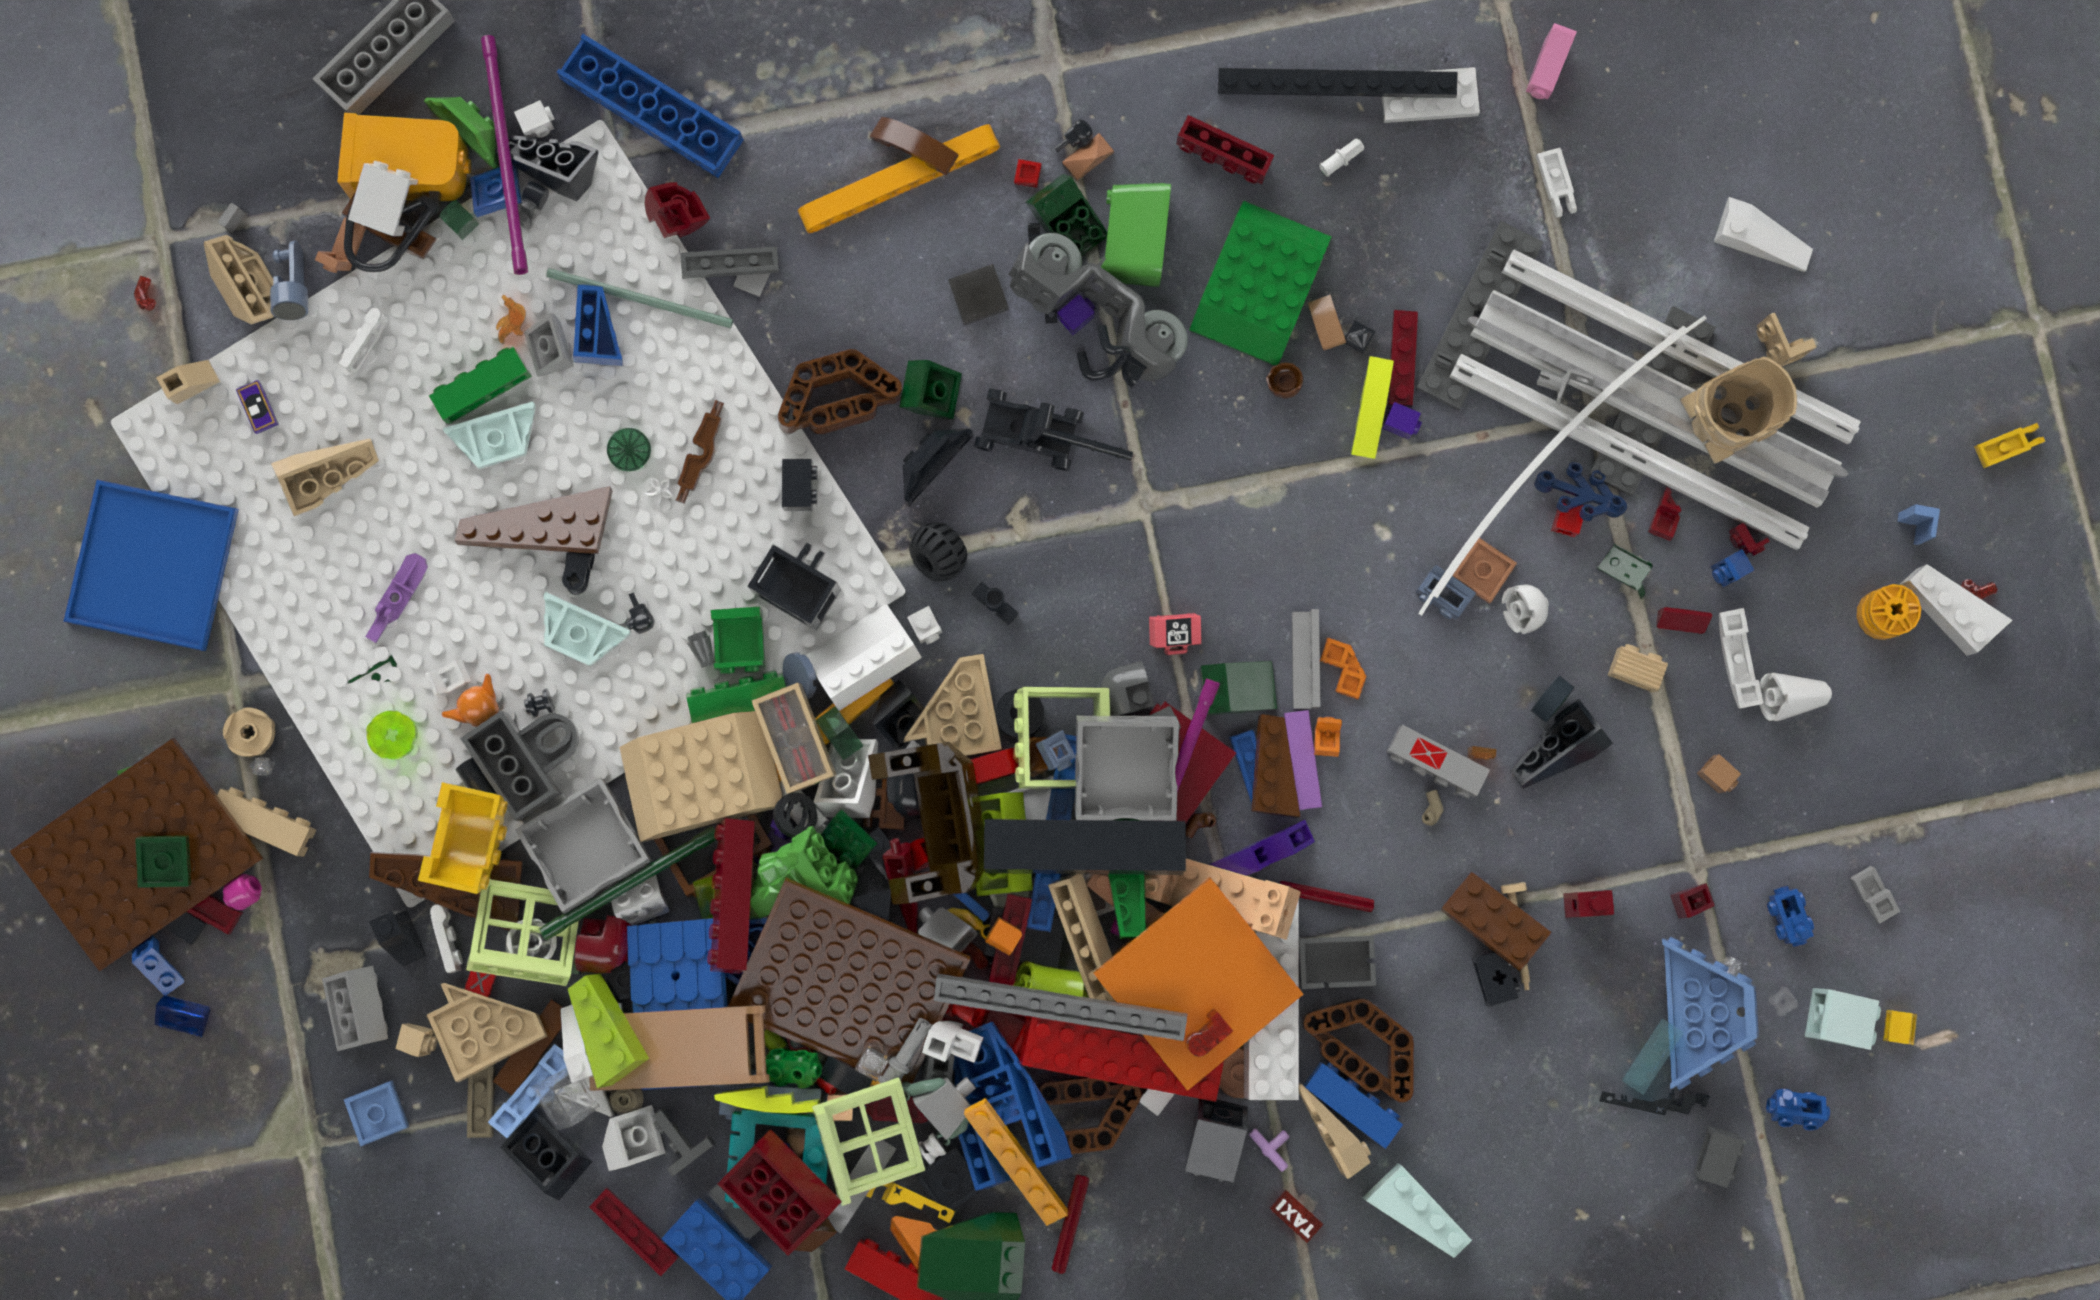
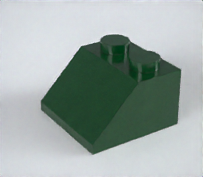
[899,360,962,420]

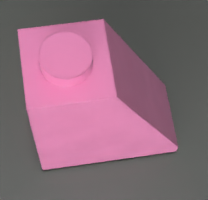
[1526,23,1577,99]

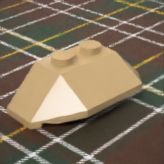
[204,235,273,324]

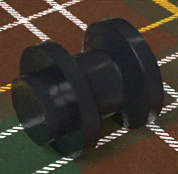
[524,688,554,717]

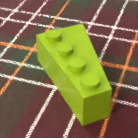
[568,974,649,1088]

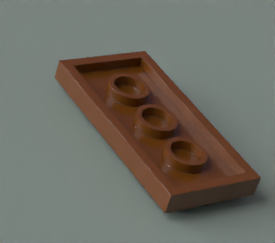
[1441,872,1552,972]

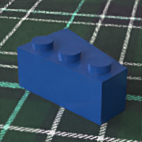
[573,285,623,366]

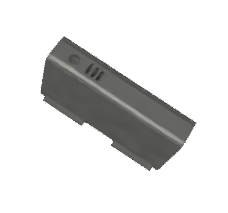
[706,1185,761,1242]

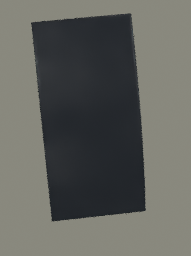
[820,1056,874,1094]

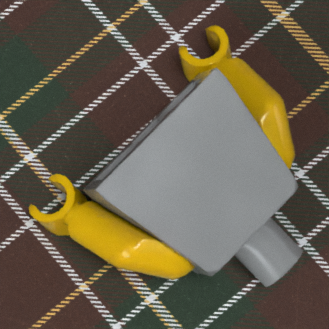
[918,907,990,952]

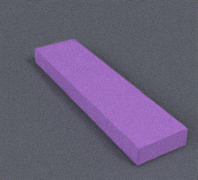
[1284,710,1322,810]

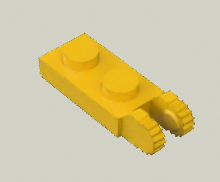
[1974,423,2046,468]

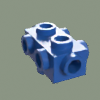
[1767,886,1814,947]
[1766,1089,1830,1131]

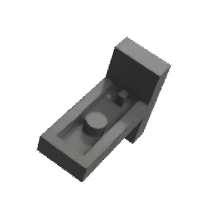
[653,1108,716,1177]

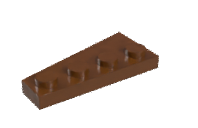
[1251,714,1301,818]

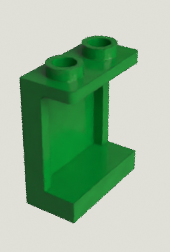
[711,606,765,674]

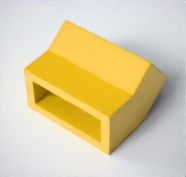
[1883,1010,1917,1045]

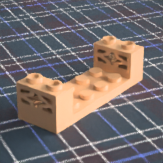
[1144,859,1301,940]

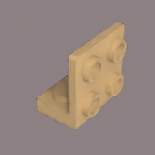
[1757,313,1816,367]

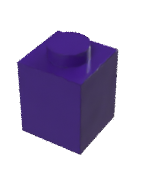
[1057,295,1095,336]
[1382,402,1422,440]

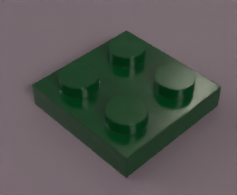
[821,809,878,871]
[135,836,191,888]

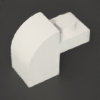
[922,1021,984,1063]

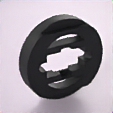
[773,792,817,838]

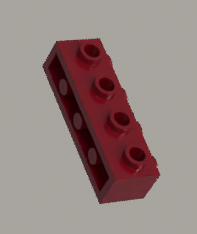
[1176,115,1275,185]

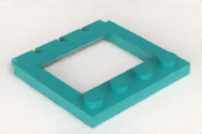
[725,1108,829,1208]

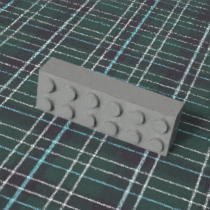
[313,0,455,115]

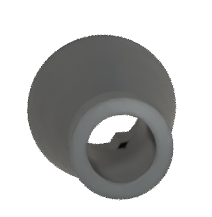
[687,630,715,668]

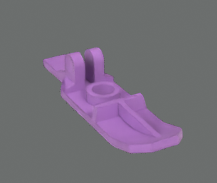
[365,553,428,643]

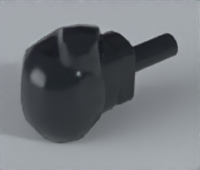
[1054,119,1093,152]
[626,593,655,634]

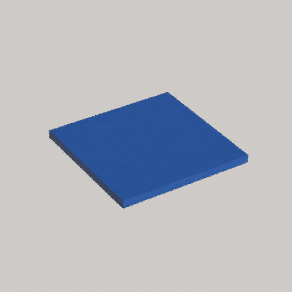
[63,480,239,651]

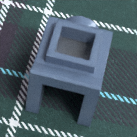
[1036,730,1076,771]

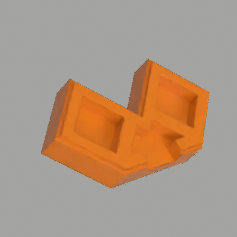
[1320,638,1366,700]

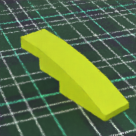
[1351,356,1394,459]
[714,1086,820,1113]

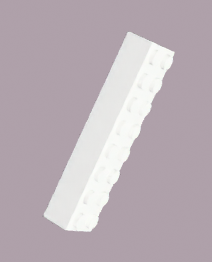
[1244,900,1299,1100]

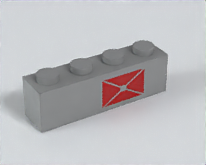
[1386,725,1490,799]

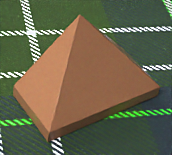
[1062,133,1114,181]

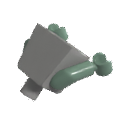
[901,1077,976,1146]

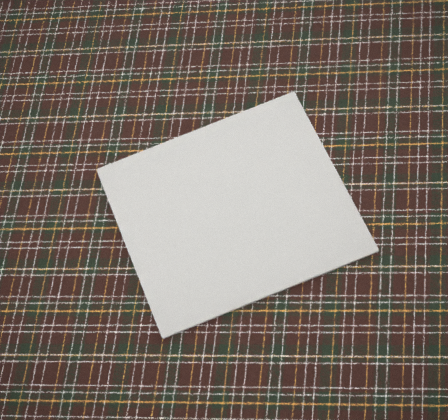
[111,120,905,907]

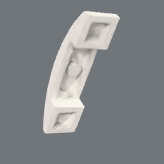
[1719,608,1764,709]

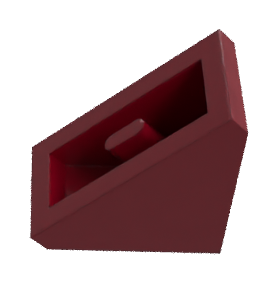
[1670,883,1715,918]

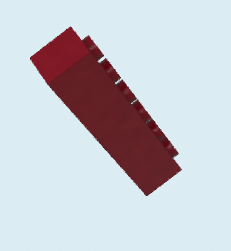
[707,818,755,974]

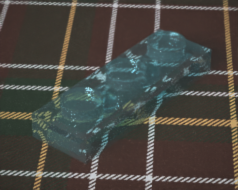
[1622,1018,1685,1095]

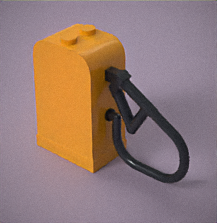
[337,113,471,273]

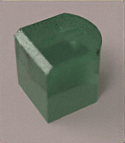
[439,200,479,240]

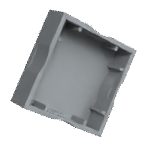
[1075,716,1179,821]
[515,777,653,914]

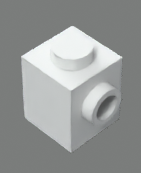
[514,100,555,138]

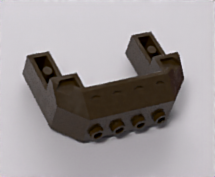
[868,742,985,904]

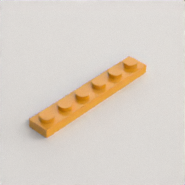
[964,1098,1068,1226]

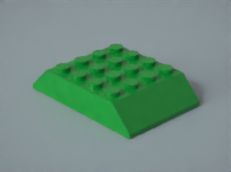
[1189,201,1332,366]

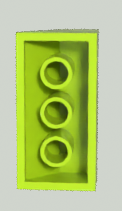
[976,792,1033,896]

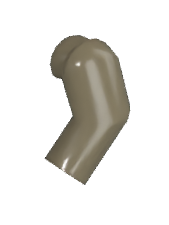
[1422,790,1444,826]

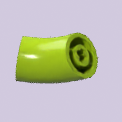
[1014,961,1089,998]

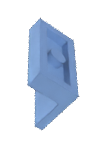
[1897,504,1940,545]

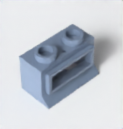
[1416,565,1476,620]

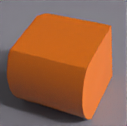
[985,917,1022,955]

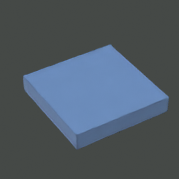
[344,1081,409,1147]

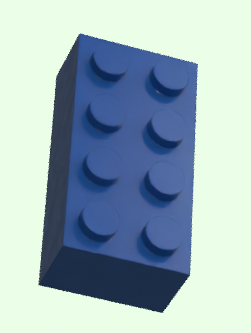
[661,1198,772,1300]

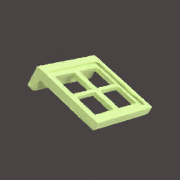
[466,879,579,986]
[812,1077,925,1206]

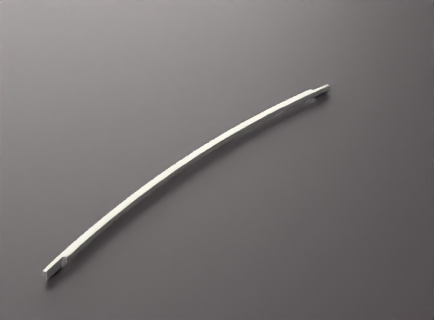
[1418,315,1707,616]

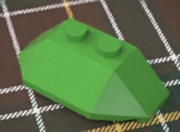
[424,97,500,169]

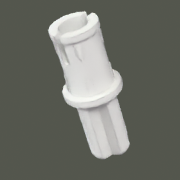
[1319,139,1364,177]

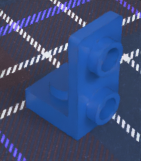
[132,935,184,995]

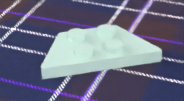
[443,401,536,469]
[544,592,632,666]

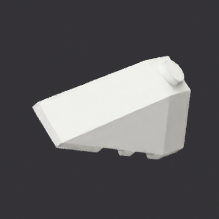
[1714,197,1813,272]

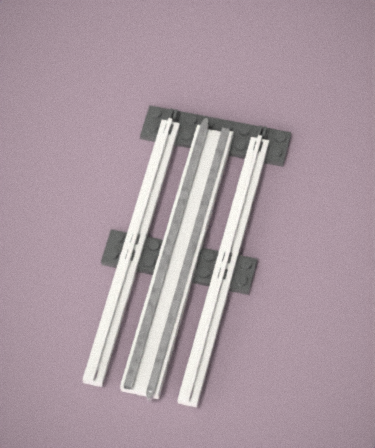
[1416,221,1861,550]

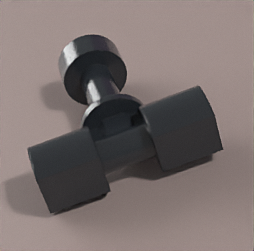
[971,582,1019,626]

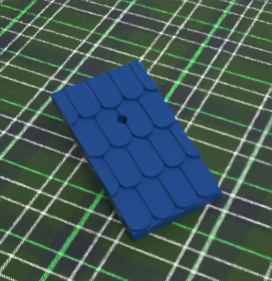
[627,918,727,1090]

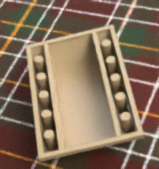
[619,711,783,843]

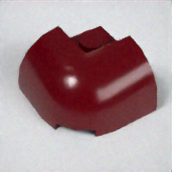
[644,182,710,238]
[575,915,632,973]

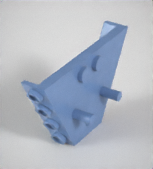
[1662,937,1759,1090]

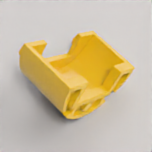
[418,782,508,894]

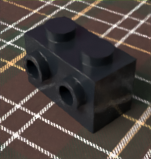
[782,459,818,511]

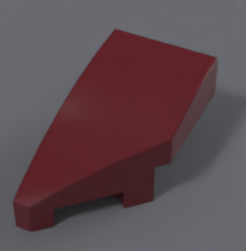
[1648,487,1682,541]

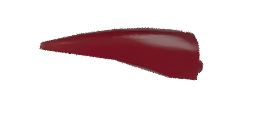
[883,839,918,933]

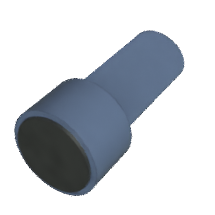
[270,240,308,320]

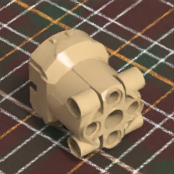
[1680,356,1797,464]

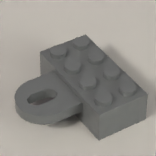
[460,710,579,821]

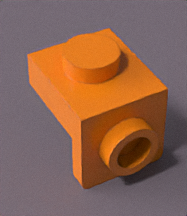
[1314,717,1342,757]

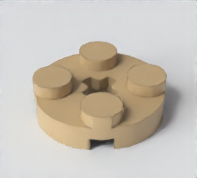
[223,708,275,757]

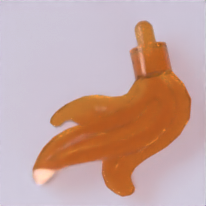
[496,295,526,344]

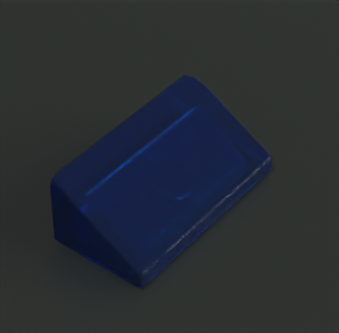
[154,996,210,1037]

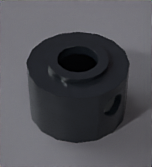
[996,689,1044,739]

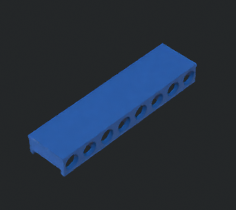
[557,34,744,178]

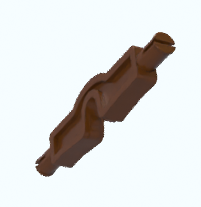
[675,400,724,504]

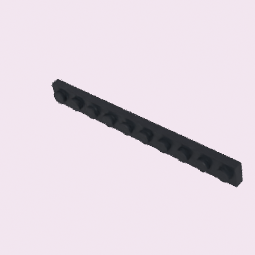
[1218,68,1458,98]

